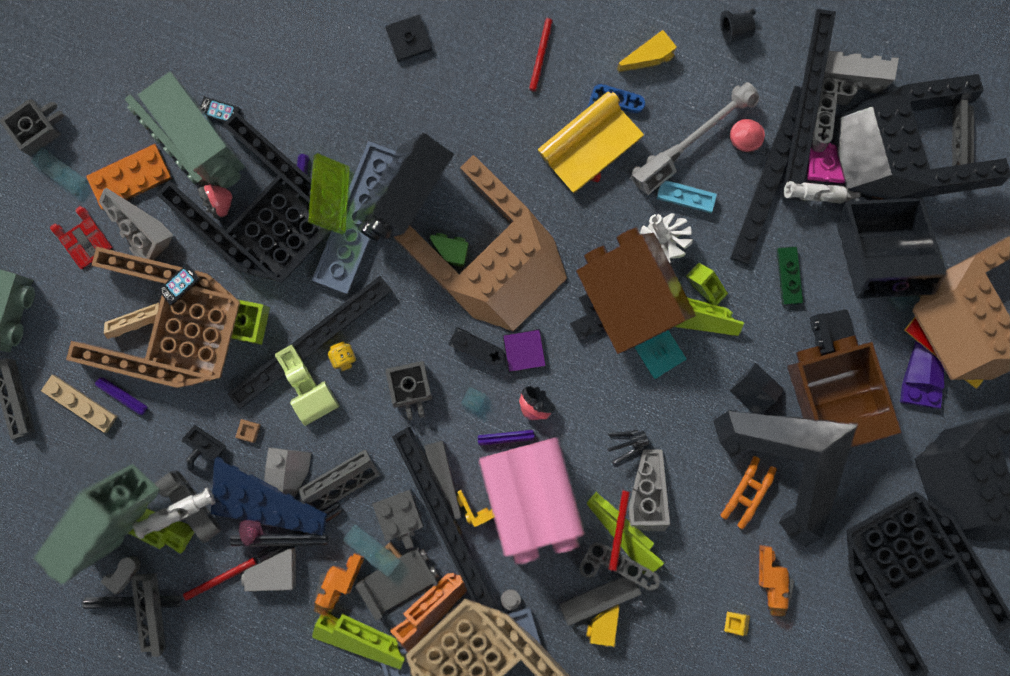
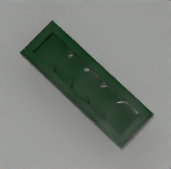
[776,247,803,305]

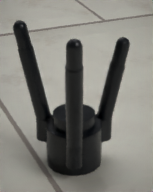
[608,429,649,465]

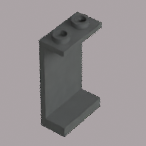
[356,547,439,620]

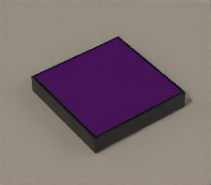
[502,329,546,373]

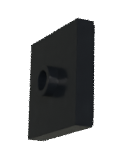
[385,14,433,62]

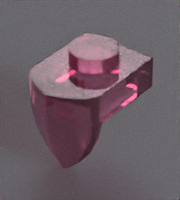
[239,520,264,545]

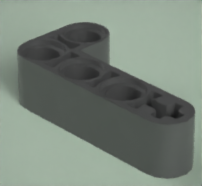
[811,78,857,152]
[154,471,222,543]
[580,542,660,590]

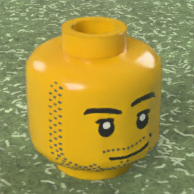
[328,342,356,371]

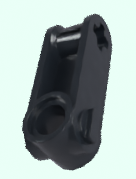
[448,327,505,365]

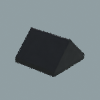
[729,363,784,413]

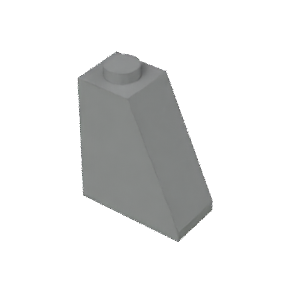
[241,547,296,591]

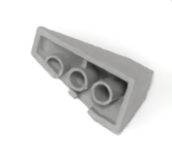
[99,188,173,260]
[629,450,670,531]

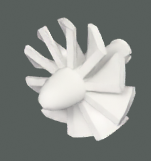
[640,214,693,263]

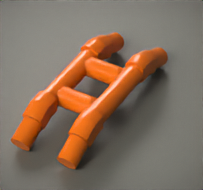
[720,456,777,529]

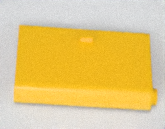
[537,92,644,194]

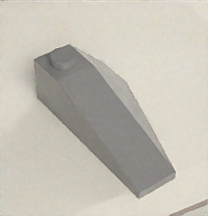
[261,448,311,528]

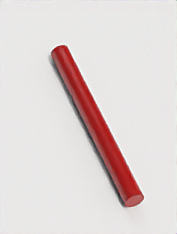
[529,18,553,91]
[609,490,630,571]
[183,557,257,601]

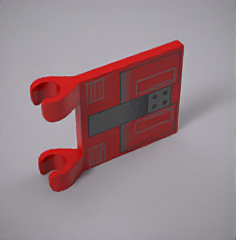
[50,206,113,270]

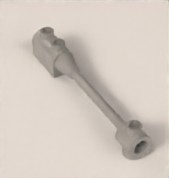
[631,82,759,195]

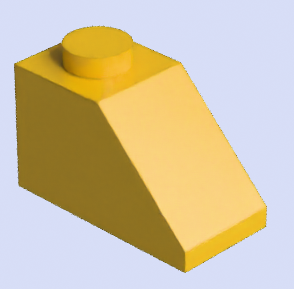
[586,604,619,647]

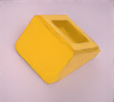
[724,612,750,636]

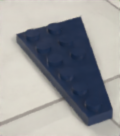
[211,457,327,535]

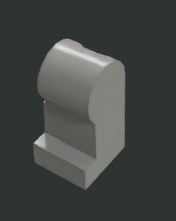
[100,556,141,594]

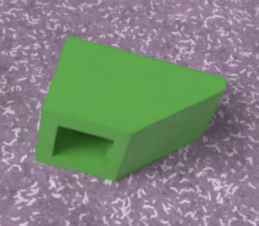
[430,233,469,268]

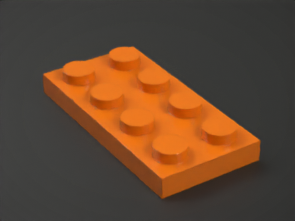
[86,144,173,211]

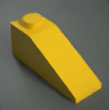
[617,30,677,72]

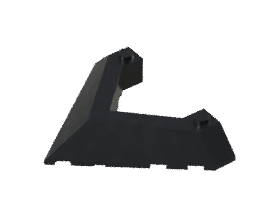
[713,410,858,547]

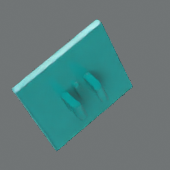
[634,330,686,379]

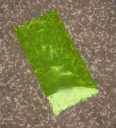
[308,153,350,234]

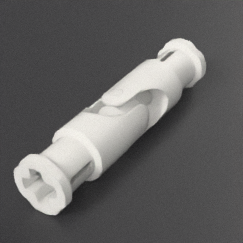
[784,181,861,203]
[133,487,215,539]

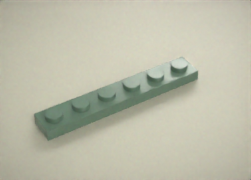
[125,95,207,187]

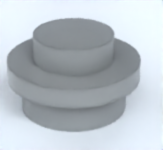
[501,590,521,610]

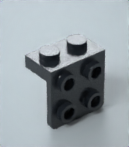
[810,309,855,354]

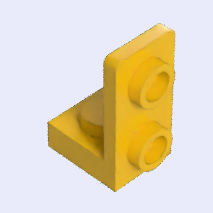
[456,489,494,527]

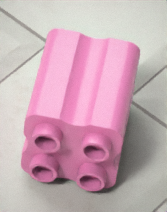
[479,438,584,564]

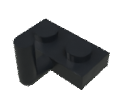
[182,425,226,471]

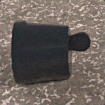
[720,8,756,43]

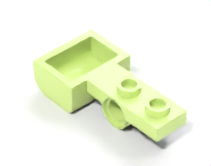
[275,344,340,426]

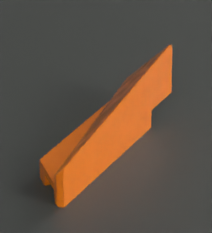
[390,573,467,652]

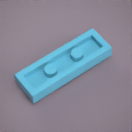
[656,180,717,213]

